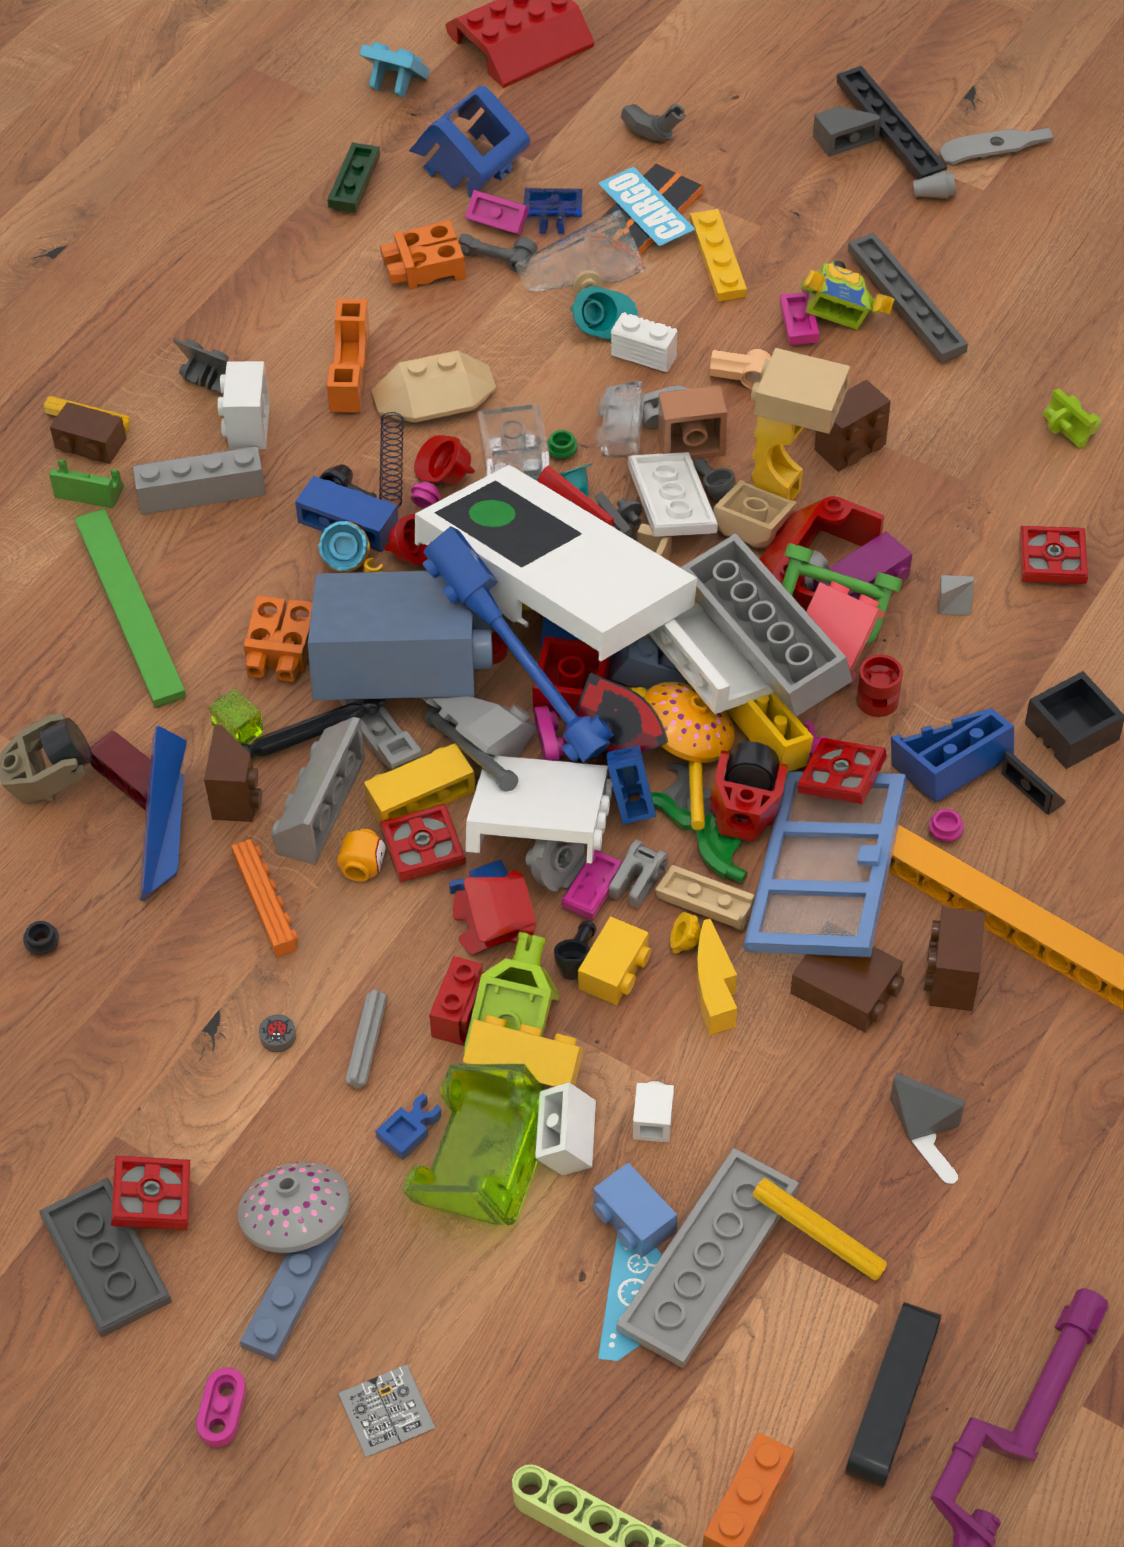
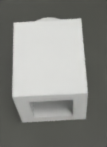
[633,1081,674,1143]

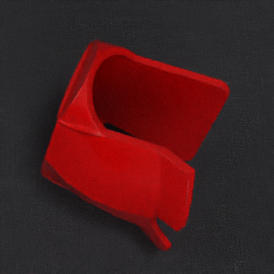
[453,870,536,955]

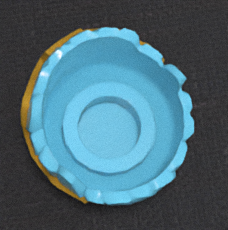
[318,521,370,573]

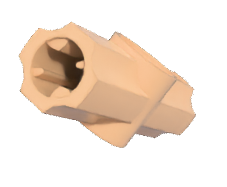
[709,349,772,389]

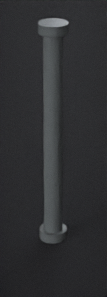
[424,707,518,792]

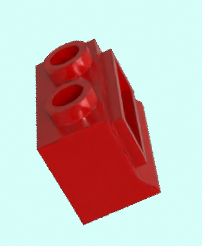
[429,956,485,1046]

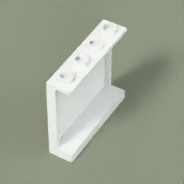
[648,604,774,714]
[466,755,613,863]

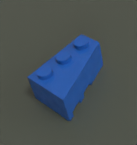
[891,708,1014,803]

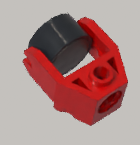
[710,741,788,842]

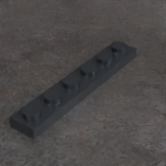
[836,66,947,180]

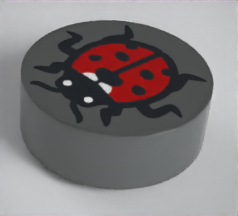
[259,1014,296,1052]

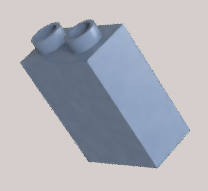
[308,571,493,700]

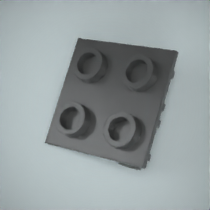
[173,338,229,395]

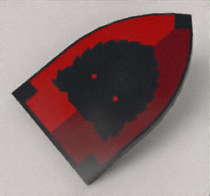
[575,673,668,753]

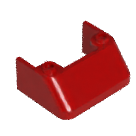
[759,496,884,611]

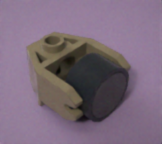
[0,713,93,803]

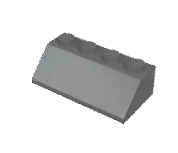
[133,446,266,514]
[272,717,365,865]

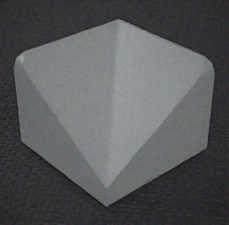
[938,575,974,616]

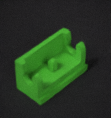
[49,459,124,509]

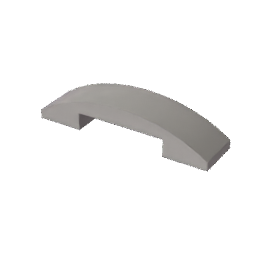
[340,699,423,769]

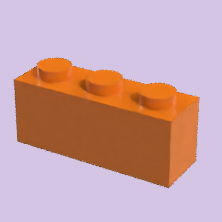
[703,1432,795,1547]

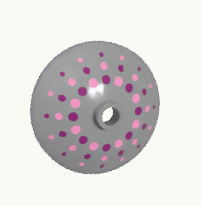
[238,1161,350,1253]

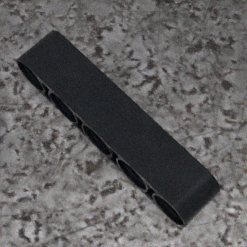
[845,1302,942,1488]

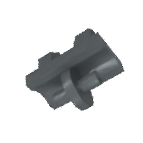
[595,492,642,541]

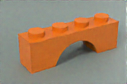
[327,299,370,413]

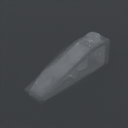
[515,210,646,292]

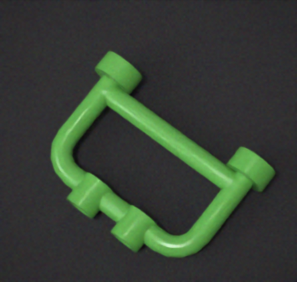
[782,543,903,646]

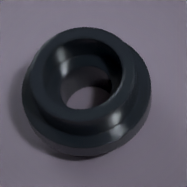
[23,921,59,955]

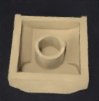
[713,480,797,549]

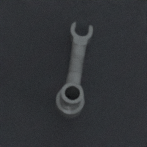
[458,234,538,273]

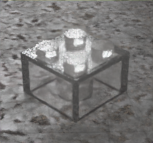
[477,404,549,477]

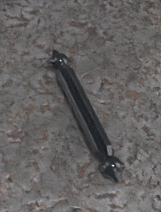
[241,698,387,760]

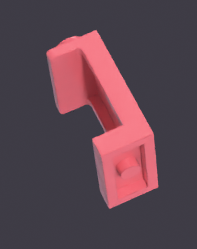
[806,581,885,685]

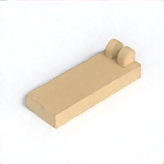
[655,865,755,931]

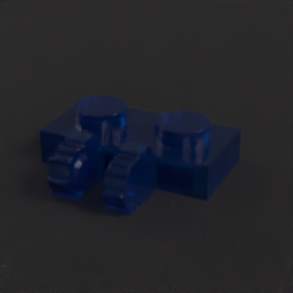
[524,188,583,234]

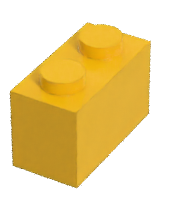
[578,916,652,1006]

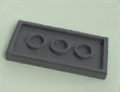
[39,1178,172,1337]

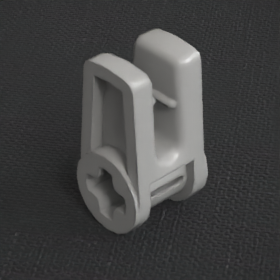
[609,839,669,910]

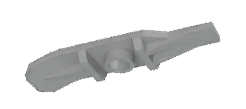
[939,128,1053,165]

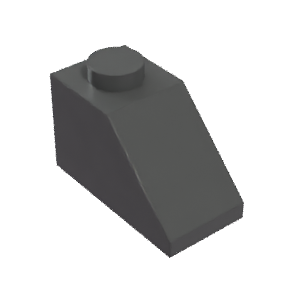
[813,106,881,157]

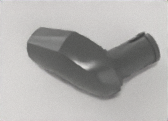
[621,104,686,142]

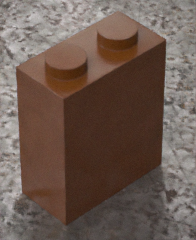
[790,923,905,1033]

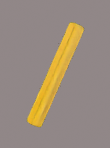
[752,1178,887,1280]

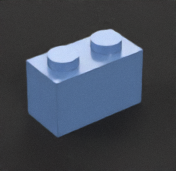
[592,1163,677,1258]

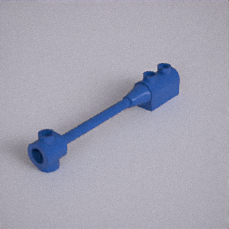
[423,526,614,764]

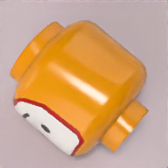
[337,829,386,882]

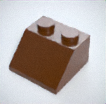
[204,724,262,822]

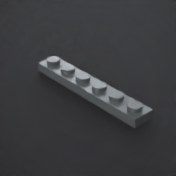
[848,233,968,362]

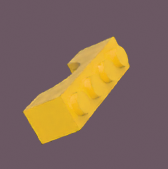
[751,416,804,501]

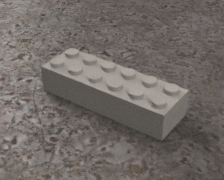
[681,533,852,717]

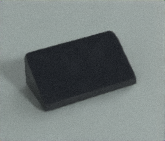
[1001,750,1066,815]

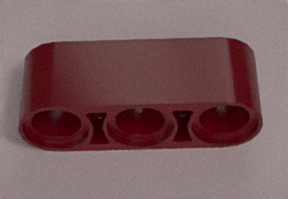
[90,730,150,810]

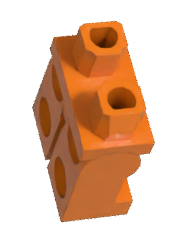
[380,220,466,290]
[243,595,312,682]

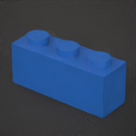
[295,476,399,553]

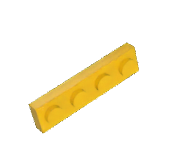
[690,209,747,302]

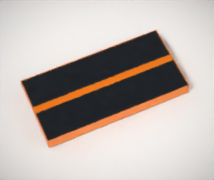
[590,163,703,258]

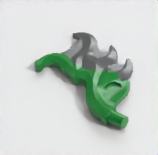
[652,763,748,884]

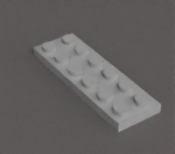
[616,1148,799,1368]

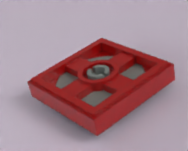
[1020,526,1088,584]
[797,738,887,804]
[380,804,466,882]
[111,1155,190,1230]

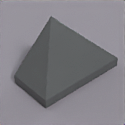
[890,1073,966,1140]

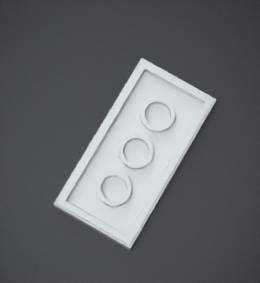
[627,452,718,537]

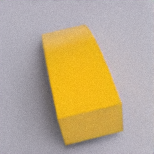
[697,918,737,1036]

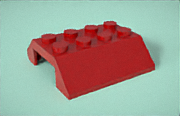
[446,0,594,88]

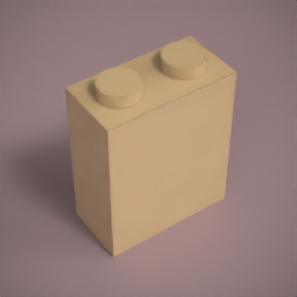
[751,348,850,434]

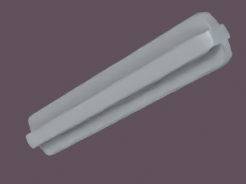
[345,990,387,1089]

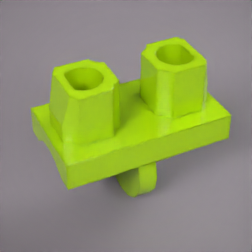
[1042,389,1101,448]

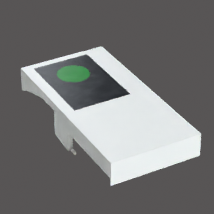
[415,465,697,661]

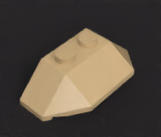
[371,350,497,423]

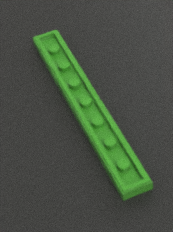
[75,508,186,708]

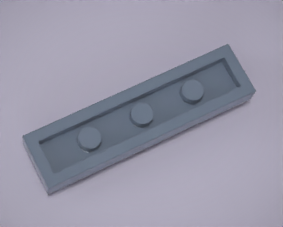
[240,1225,344,1362]

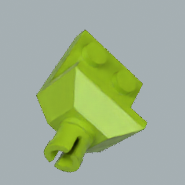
[463,932,560,1053]

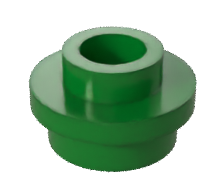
[547,430,578,459]

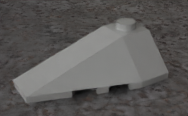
[421,696,538,758]

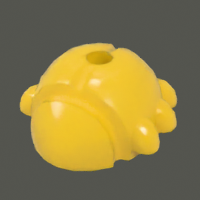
[670,912,701,954]

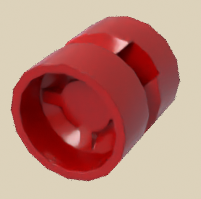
[856,654,903,717]

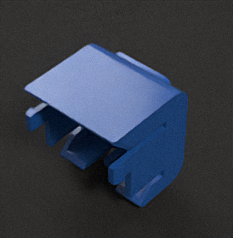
[409,86,530,198]

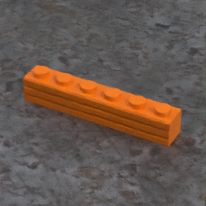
[231,839,298,958]

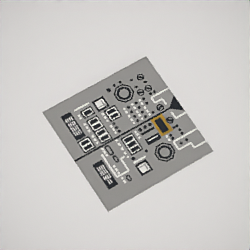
[338,1364,435,1457]

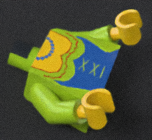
[800,261,894,330]

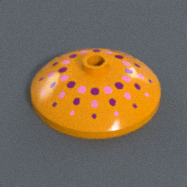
[643,682,735,763]

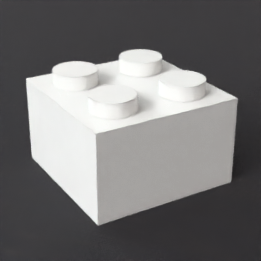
[218,361,270,450]

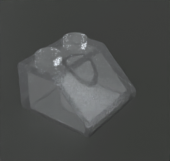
[595,381,644,458]

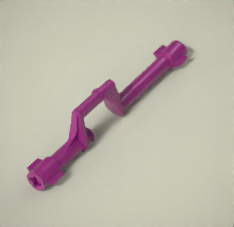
[930,1288,1109,1547]

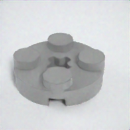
[526,839,587,891]

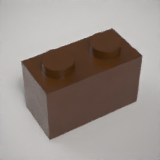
[50,402,126,464]

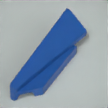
[140,726,187,901]

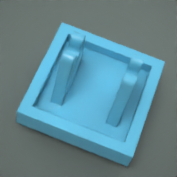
[359,42,430,97]

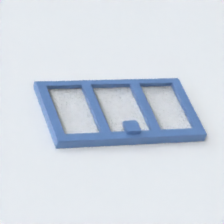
[743,772,907,957]

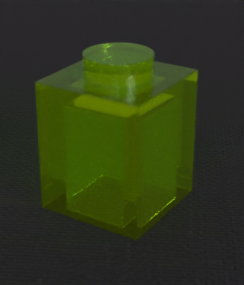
[209,688,264,744]

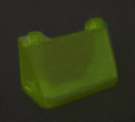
[402,1064,545,1225]

